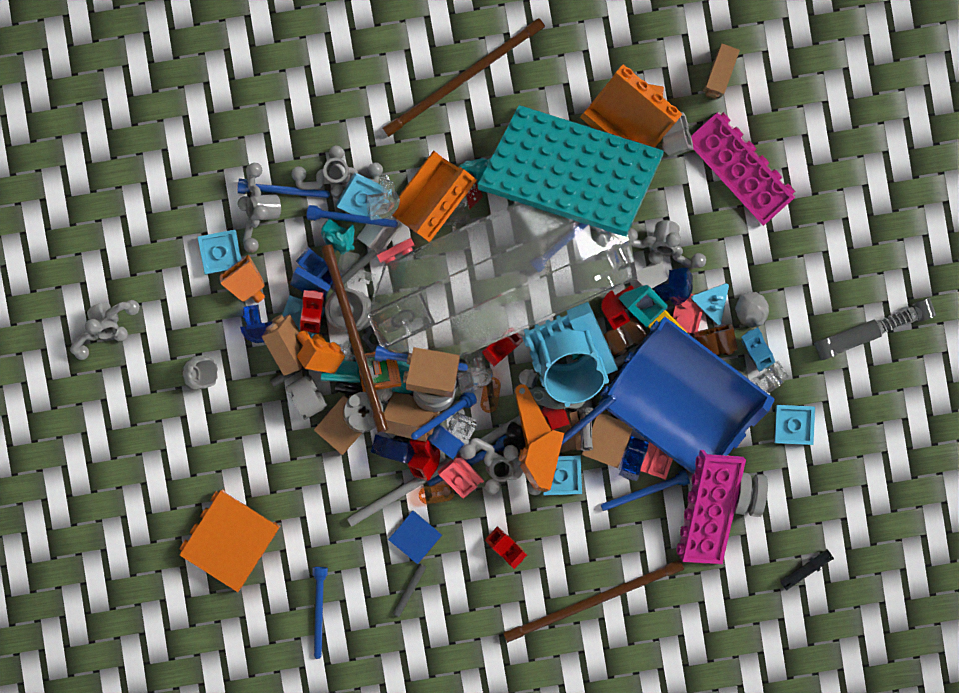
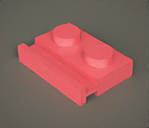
[377,238,415,265]
[672,291,703,334]
[639,442,673,480]
[437,454,484,499]

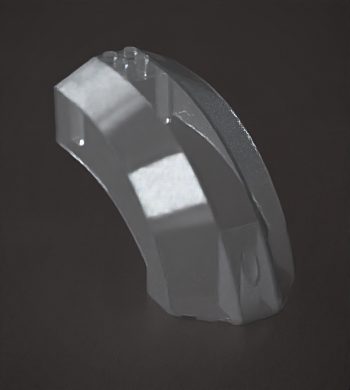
[367,203,638,357]

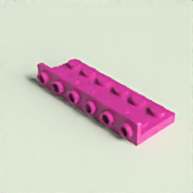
[691,112,796,226]
[676,450,746,564]

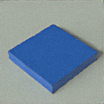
[290,267,331,302]
[388,510,442,564]

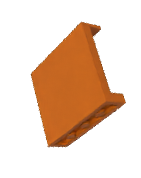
[580,64,683,148]
[387,150,477,242]
[180,489,281,592]

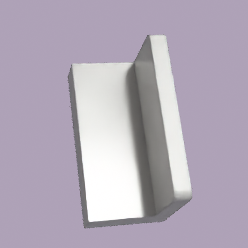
[357,208,403,254]

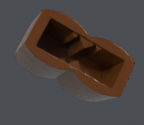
[603,316,647,356]
[694,324,738,355]

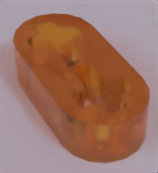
[480,377,501,413]
[419,484,455,504]

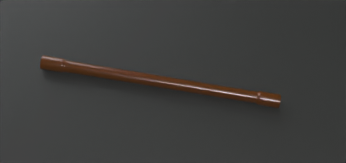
[383,18,545,137]
[321,244,389,433]
[503,559,684,643]

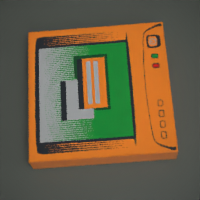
[359,349,401,392]

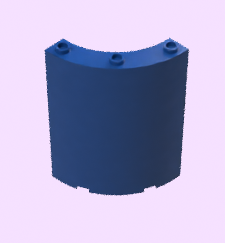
[598,316,775,474]

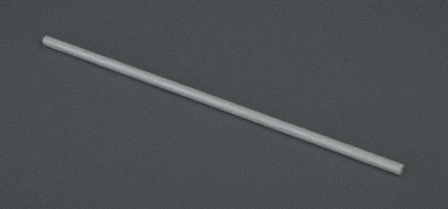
[347,344,640,526]

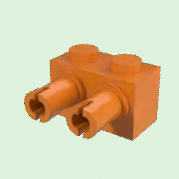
[297,331,346,374]

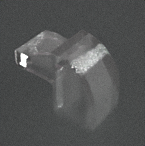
[366,175,400,220]
[450,197,472,233]
[338,252,376,285]
[457,350,493,393]
[750,361,789,394]
[447,412,477,442]

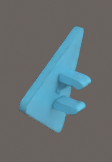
[691,283,729,325]

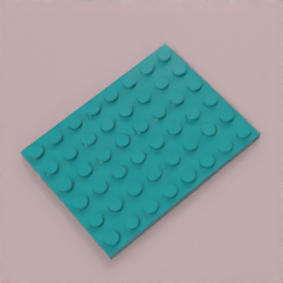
[478,105,664,237]

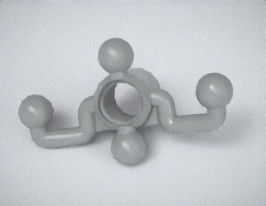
[291,145,383,199]
[237,162,281,253]
[622,220,706,269]
[70,300,139,360]
[461,438,541,495]

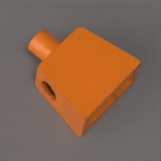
[219,255,265,303]

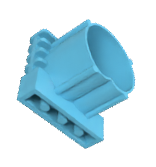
[522,302,618,407]

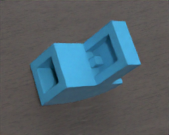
[741,327,775,372]

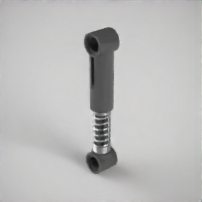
[814,297,937,361]

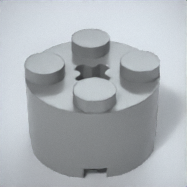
[286,375,327,420]
[343,392,383,433]

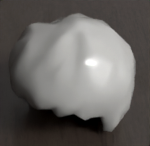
[735,291,769,328]
[182,355,218,389]

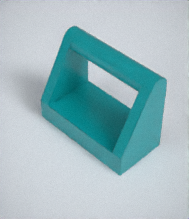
[619,285,668,327]
[321,360,361,383]

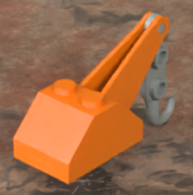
[514,384,585,492]

